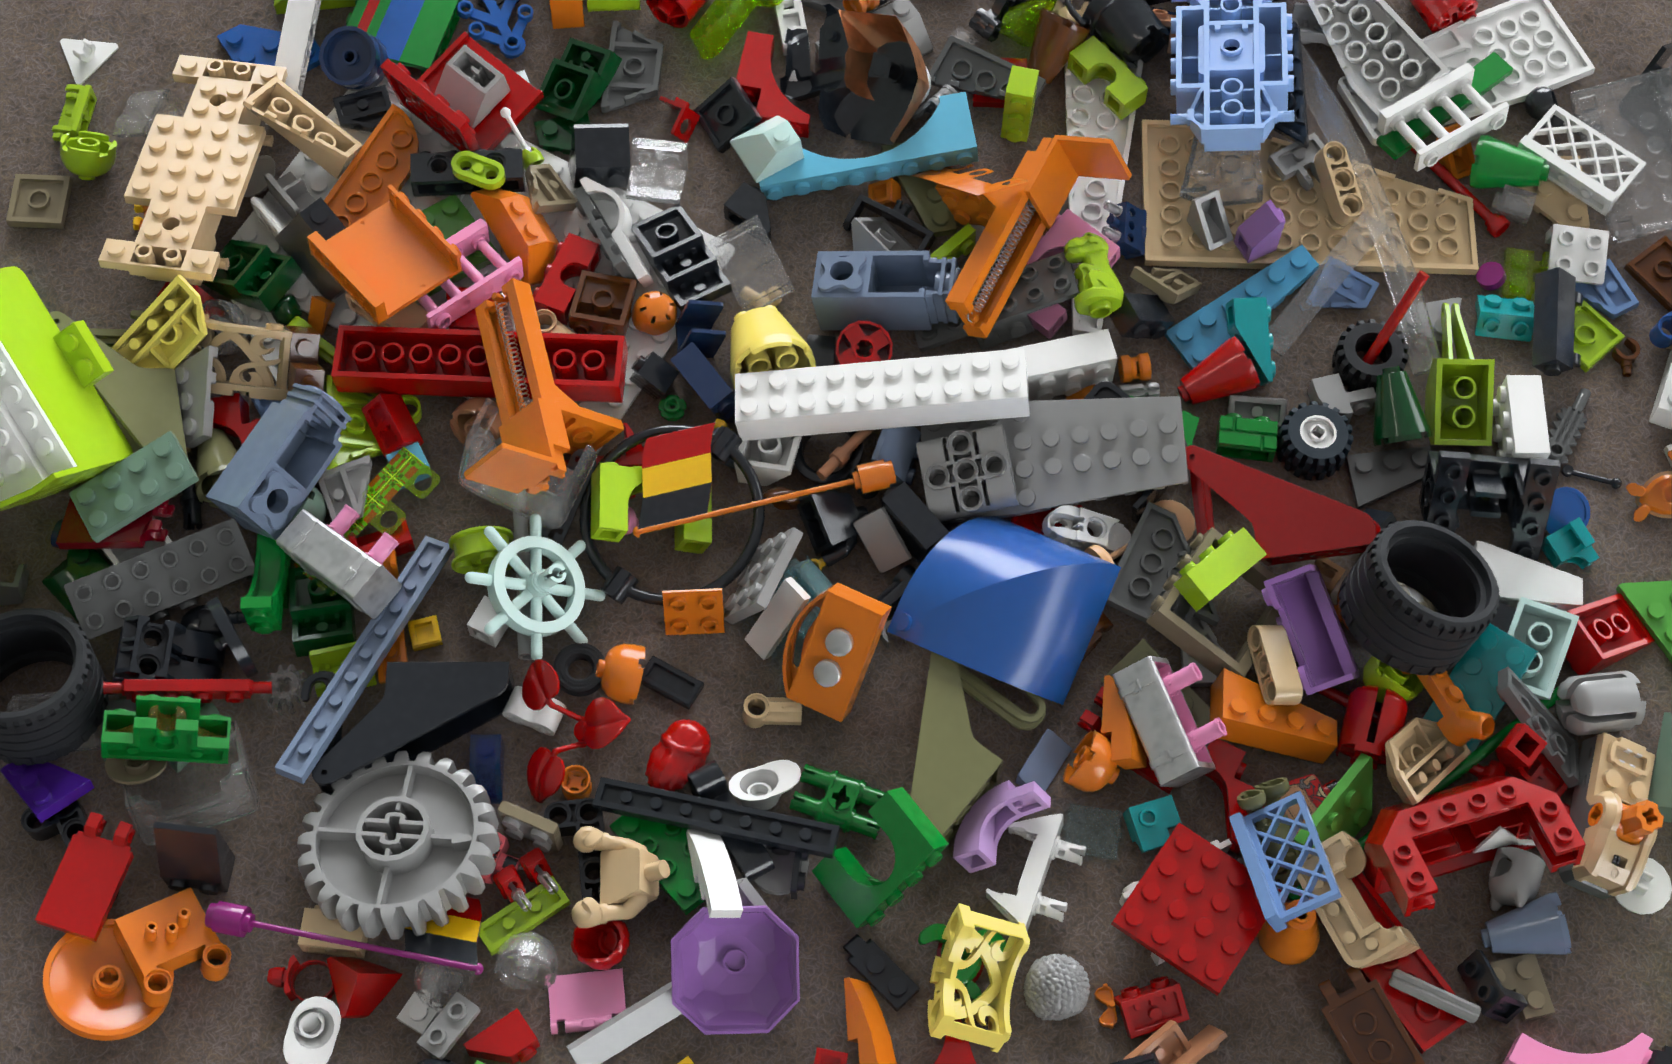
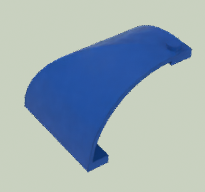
[887,516,1121,705]

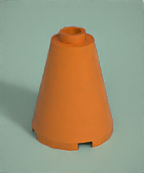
[1257,899,1320,965]

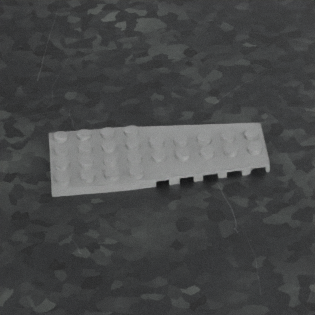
[920,396,1189,524]

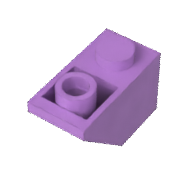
[1234,200,1285,263]

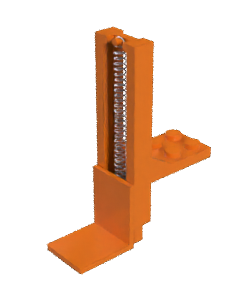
[935,135,1132,338]
[464,278,624,495]

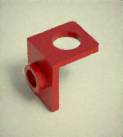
[659,96,700,143]

